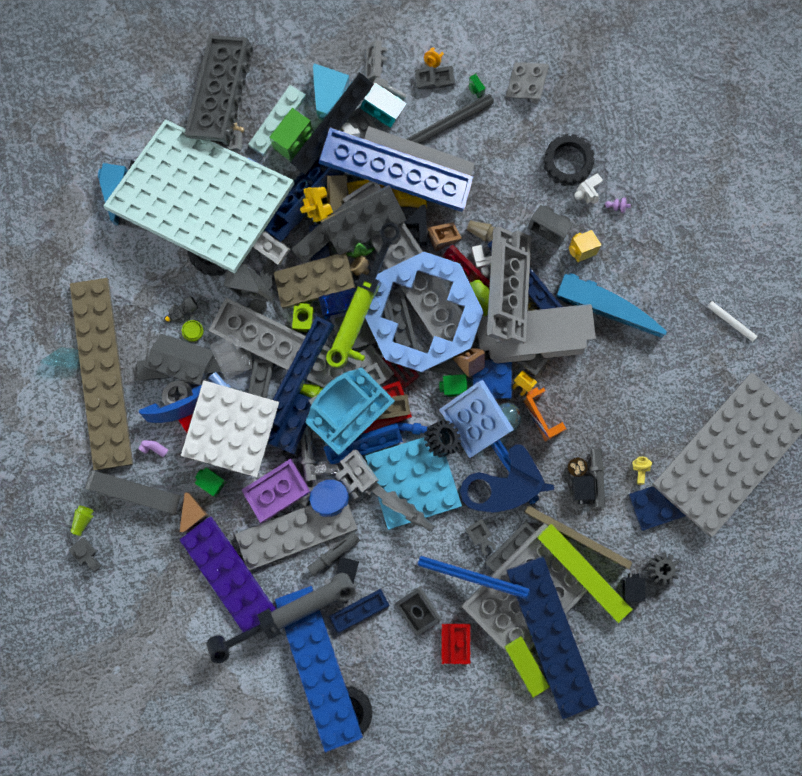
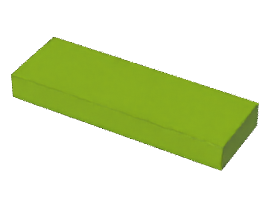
[504,636,549,698]

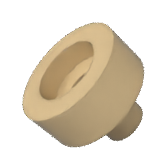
[350,256,370,275]

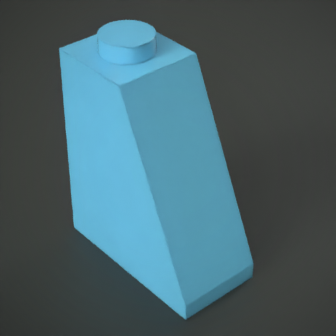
[313,64,350,120]

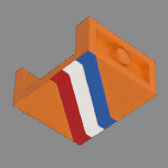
[523,387,566,441]

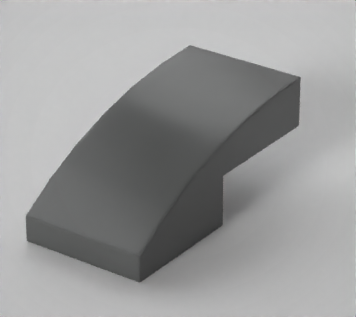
[415,66,456,89]

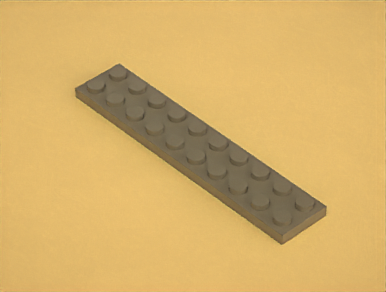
[70,278,133,471]

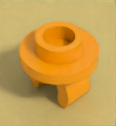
[424,47,443,68]

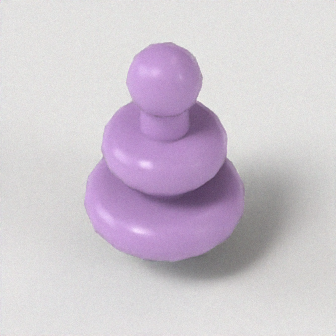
[605,198,631,213]

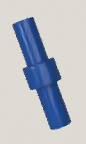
[398,422,429,435]

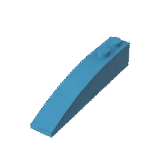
[556,273,667,338]

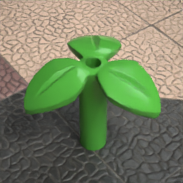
[346,243,375,257]

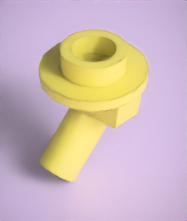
[632,457,652,485]

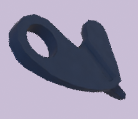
[460,444,554,513]

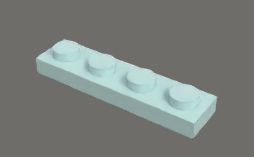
[248,85,306,156]

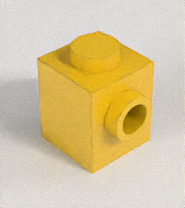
[568,230,601,262]

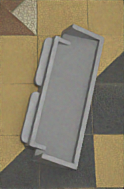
[478,304,596,363]

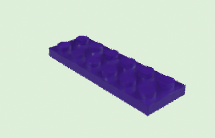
[179,516,276,632]

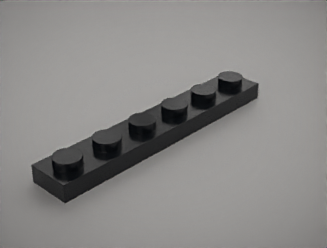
[290,72,374,174]

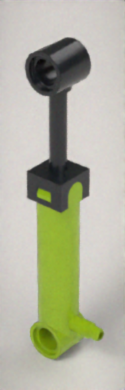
[326,223,401,369]

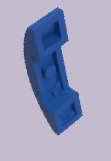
[139,385,202,423]

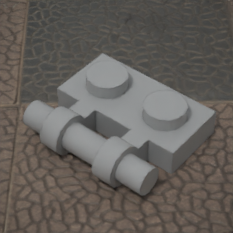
[332,450,379,501]

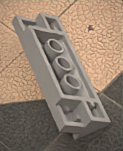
[487,226,531,344]

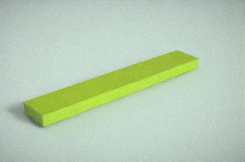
[537,524,632,623]

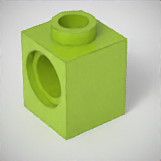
[292,303,314,333]

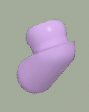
[139,440,168,457]

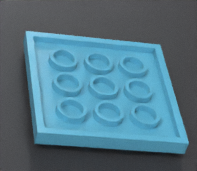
[365,436,462,530]

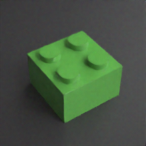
[269,108,313,161]

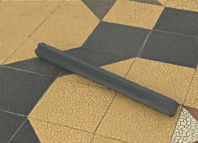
[406,94,494,144]

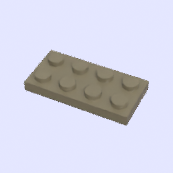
[274,252,355,309]

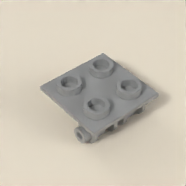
[506,62,549,104]

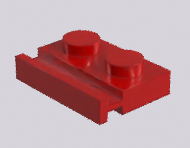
[441,624,470,664]

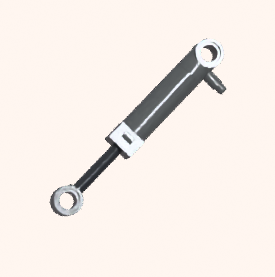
[206,573,356,664]

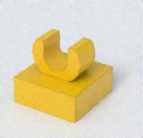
[512,370,537,396]

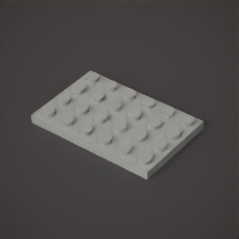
[461,523,587,654]

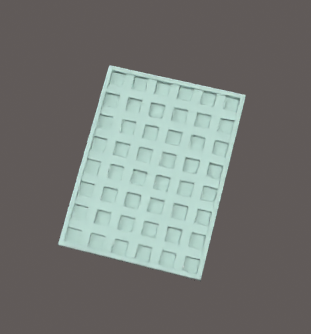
[103,120,294,273]

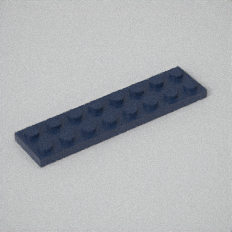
[506,556,599,719]

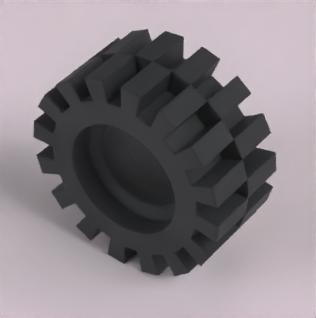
[424,420,461,458]

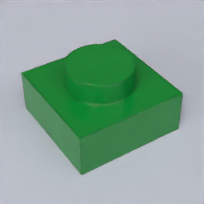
[468,73,486,99]

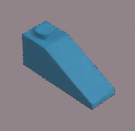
[98,163,128,226]

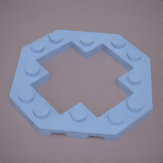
[365,252,484,373]

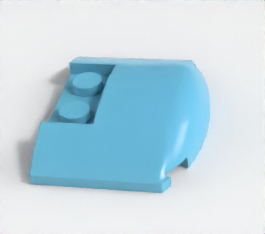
[306,367,395,455]

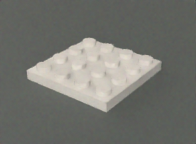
[181,380,279,477]

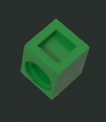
[439,374,467,397]
[195,467,227,497]

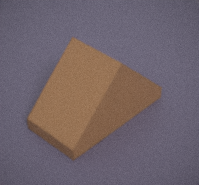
[427,222,462,252]
[453,348,485,377]
[180,493,208,533]

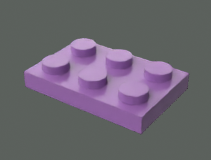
[242,459,311,523]

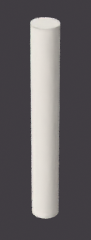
[707,301,757,342]

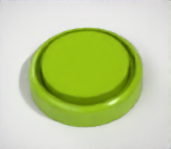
[181,320,204,342]

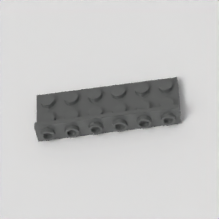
[184,35,253,146]

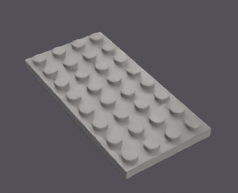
[652,372,802,538]

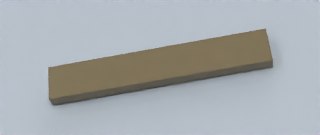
[523,506,632,569]

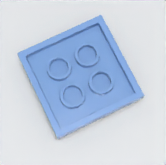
[439,380,514,458]

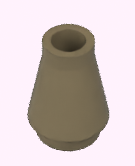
[467,220,495,242]

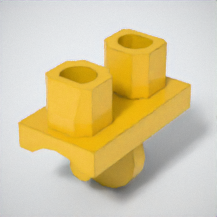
[300,187,333,222]

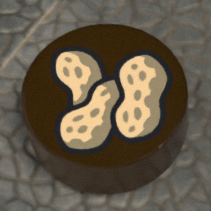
[567,457,587,477]

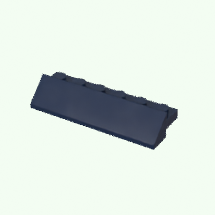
[264,155,345,242]

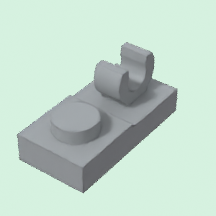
[365,40,388,82]

